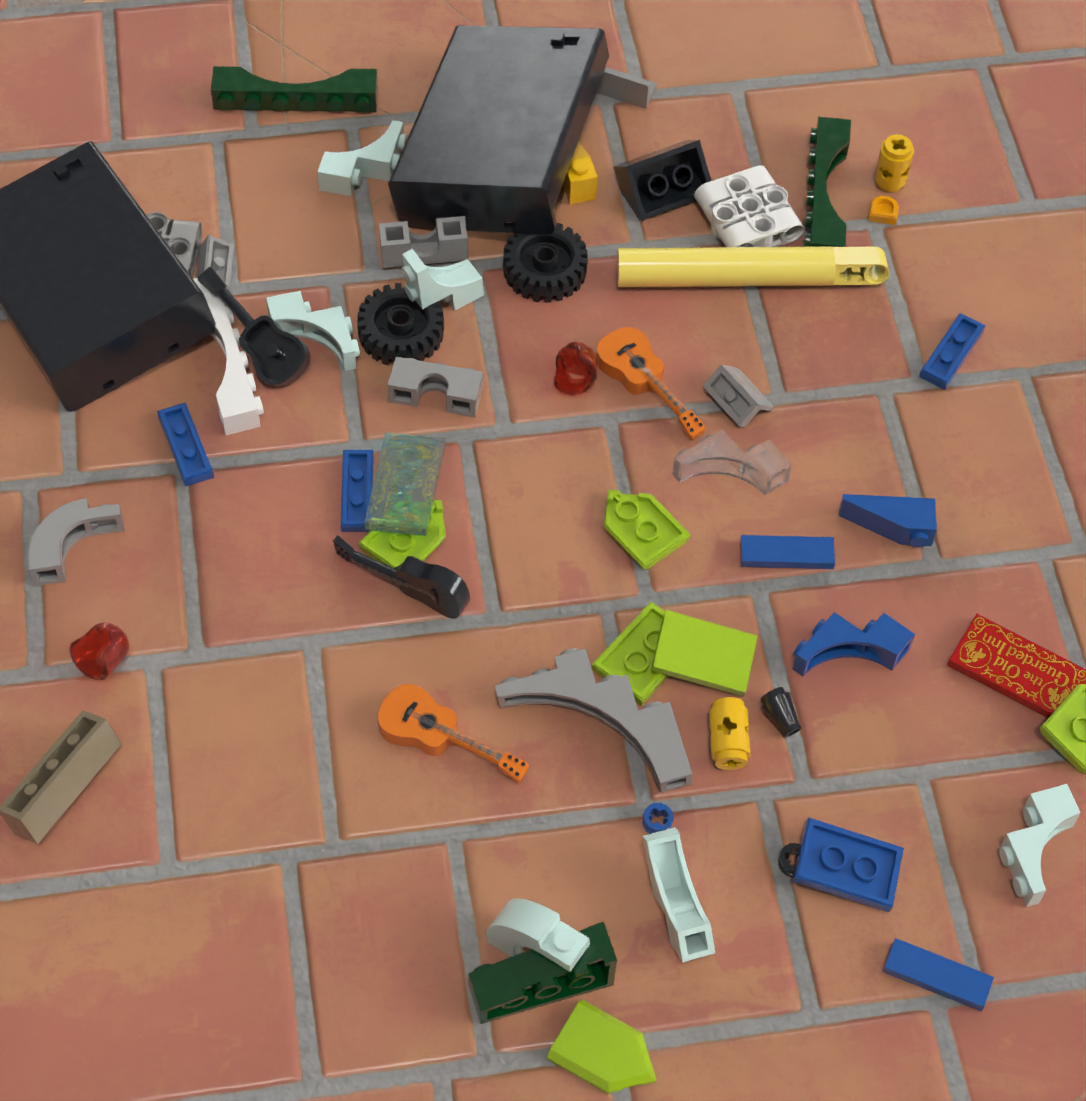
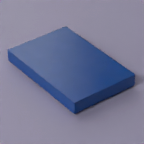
[792,817,904,912]

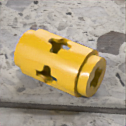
[874,134,914,193]
[709,697,751,770]

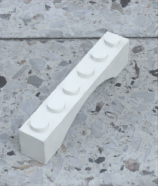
[193,278,264,435]

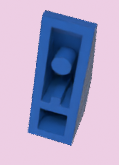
[839,494,937,547]

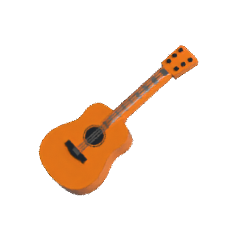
[596,327,705,440]
[378,684,529,784]

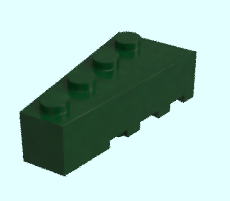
[468,921,617,1024]

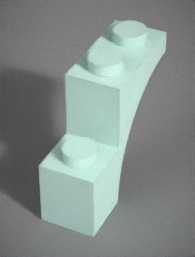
[317,120,408,196]
[401,249,484,311]
[266,291,360,371]
[999,784,1081,907]
[643,827,715,963]

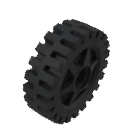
[503,223,588,303]
[357,283,444,366]

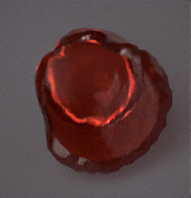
[553,341,597,396]
[69,622,130,680]

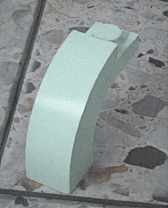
[486,899,590,972]

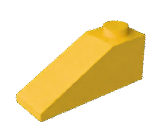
[563,141,598,205]

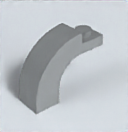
[28,498,125,586]

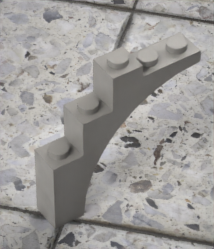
[495,648,692,793]

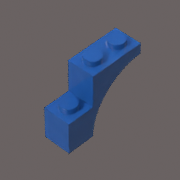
[793,612,915,677]

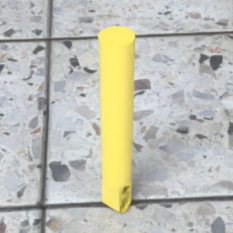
[616,246,890,287]

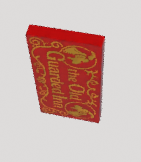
[947,614,1086,718]

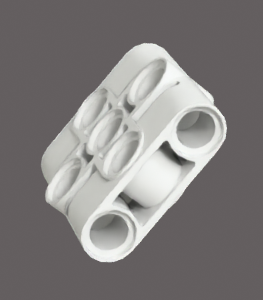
[694,165,805,247]

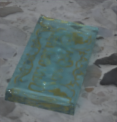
[364,432,445,536]

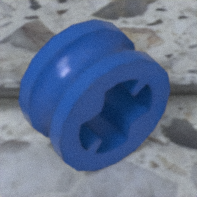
[642,803,674,834]

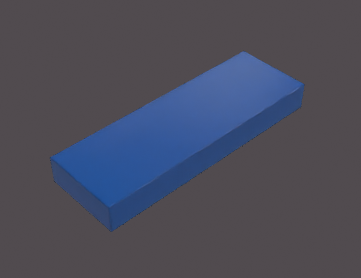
[919,313,986,390]
[157,402,214,487]
[341,450,374,532]
[740,535,835,569]
[883,938,994,1012]

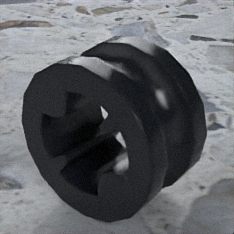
[778,843,800,877]

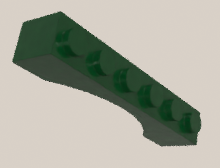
[211,66,378,112]
[803,117,851,247]

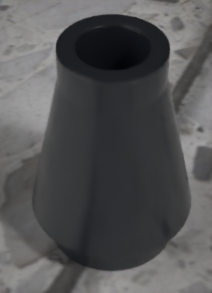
[760,687,802,738]

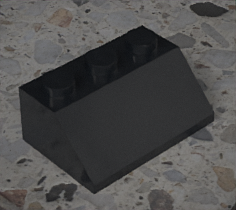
[613,140,711,221]

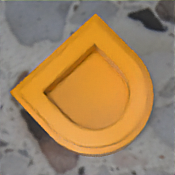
[868,196,899,226]

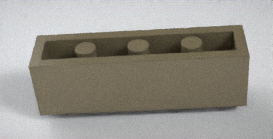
[0,710,122,844]

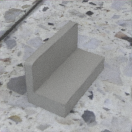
[596,67,657,109]
[703,364,774,427]

